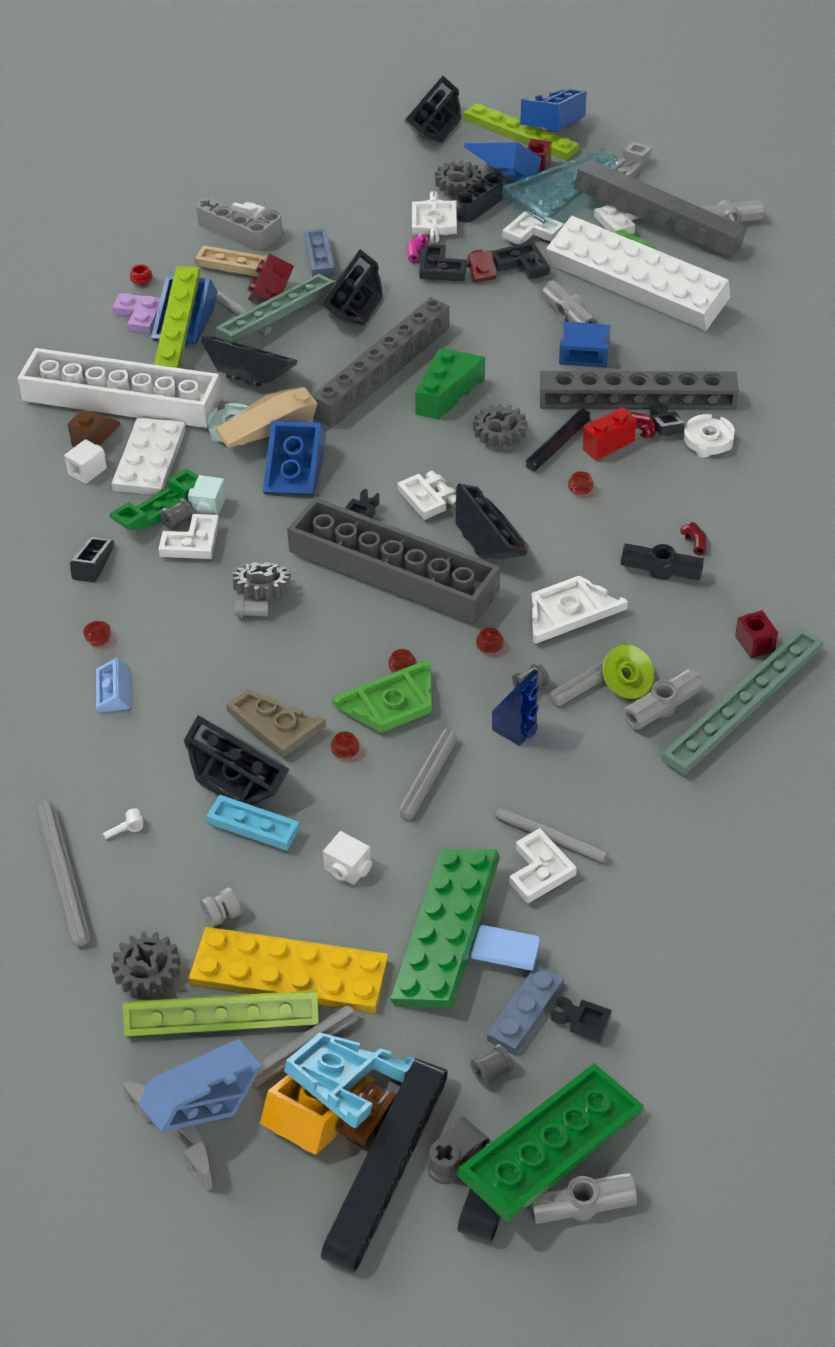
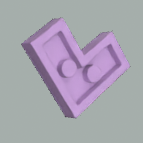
[112,293,160,334]

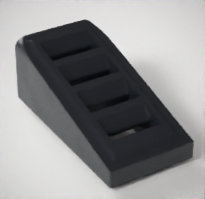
[70,537,115,582]

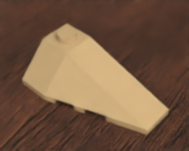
[215,387,318,448]

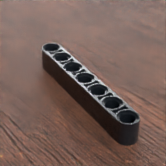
[321,1058,448,1272]

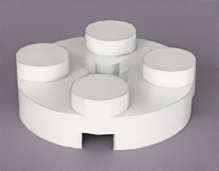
[684,414,735,458]

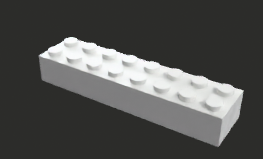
[547,215,731,331]
[17,348,222,428]

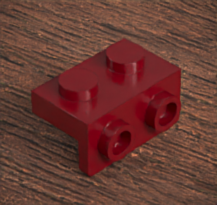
[247,253,294,301]

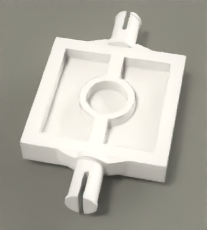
[412,191,457,243]

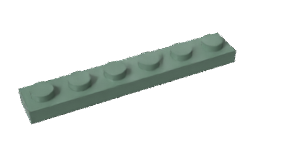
[216,274,335,343]

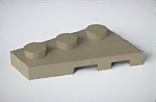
[226,689,326,758]

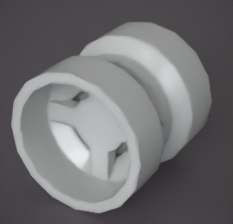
[200,887,242,928]

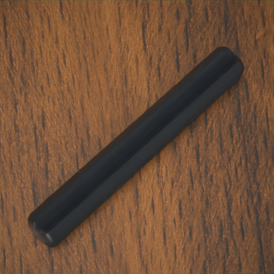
[526,408,591,471]

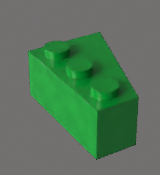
[415,347,485,420]

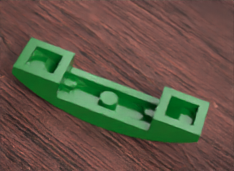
[109,469,199,530]

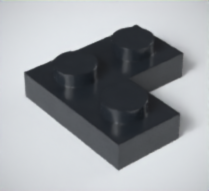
[491,241,550,279]
[419,244,467,281]

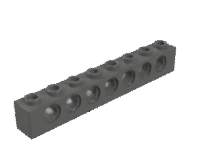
[312,297,450,428]
[540,371,739,410]

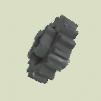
[435,160,482,196]
[473,404,527,448]
[233,562,291,600]
[111,932,181,997]

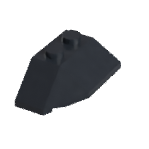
[404,76,462,142]
[320,249,383,325]
[201,336,298,386]
[455,483,529,559]
[184,715,290,805]

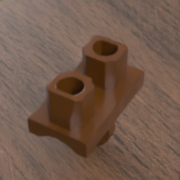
[336,1080,396,1147]

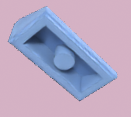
[96,657,131,713]
[471,925,541,971]

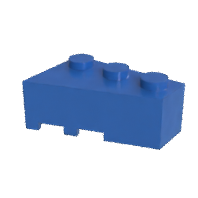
[520,88,587,132]

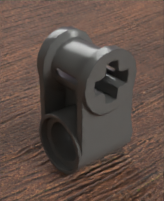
[428,1117,490,1184]

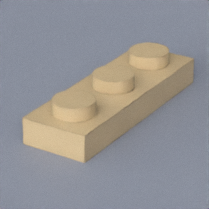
[195,245,267,277]

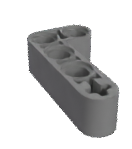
[196,198,283,250]

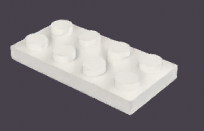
[111,418,186,495]

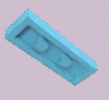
[206,795,300,851]

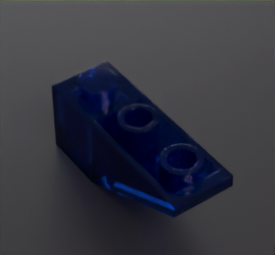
[492,669,539,746]

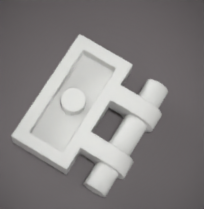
[397,470,456,520]

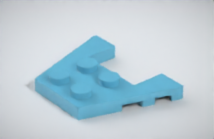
[284,1032,416,1128]

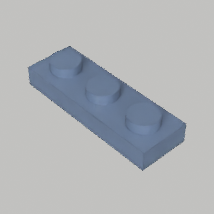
[304,228,335,277]
[487,964,564,1056]

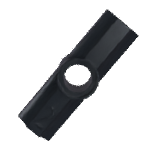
[621,543,705,580]

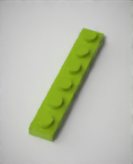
[464,103,579,161]
[154,266,200,368]
[123,990,319,1036]

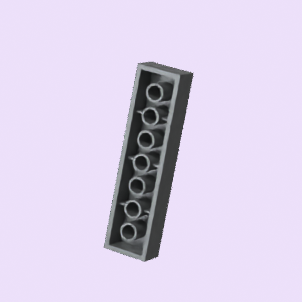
[287,497,500,624]

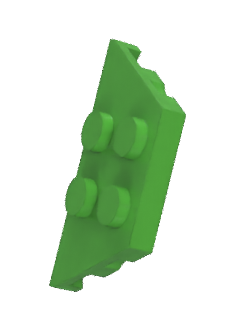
[332,659,432,733]

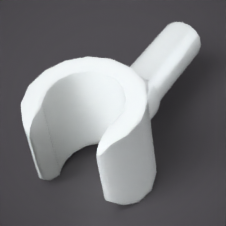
[103,808,143,840]

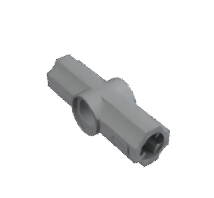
[701,199,764,224]
[542,280,598,324]
[623,669,704,730]
[529,1173,637,1224]

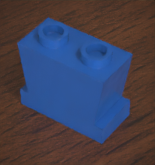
[559,321,611,368]

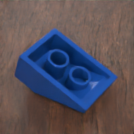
[464,142,541,186]
[151,274,218,344]
[263,421,326,496]

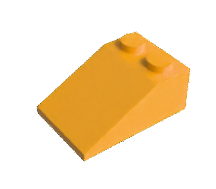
[260,1075,375,1155]

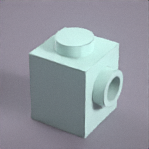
[188,475,226,516]

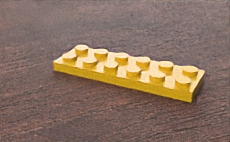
[189,927,389,1014]

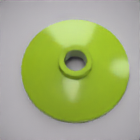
[603,644,654,700]

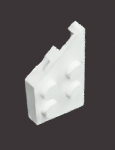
[531,576,628,644]

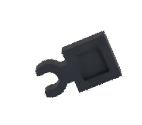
[649,404,685,436]
[345,489,380,518]
[550,996,612,1043]

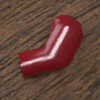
[630,412,657,438]
[680,521,707,556]

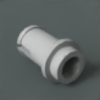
[235,597,269,619]

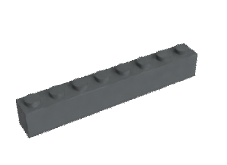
[574,159,747,258]

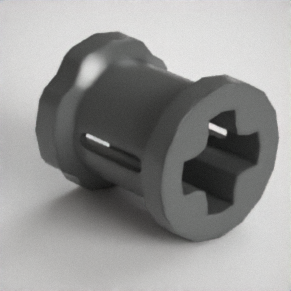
[160,498,194,530]
[512,662,549,697]
[470,1044,514,1087]

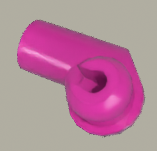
[407,234,429,263]

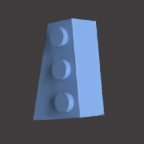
[138,1039,262,1132]

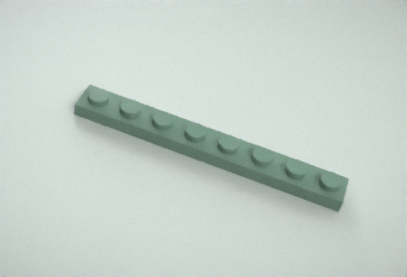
[662,628,824,776]

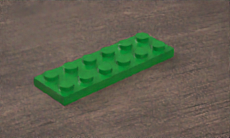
[390,849,500,1008]
[457,1063,644,1223]

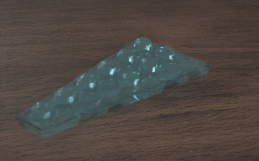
[502,148,617,224]

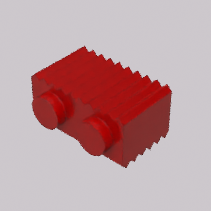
[583,407,637,461]

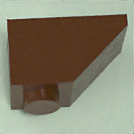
[67,409,120,447]

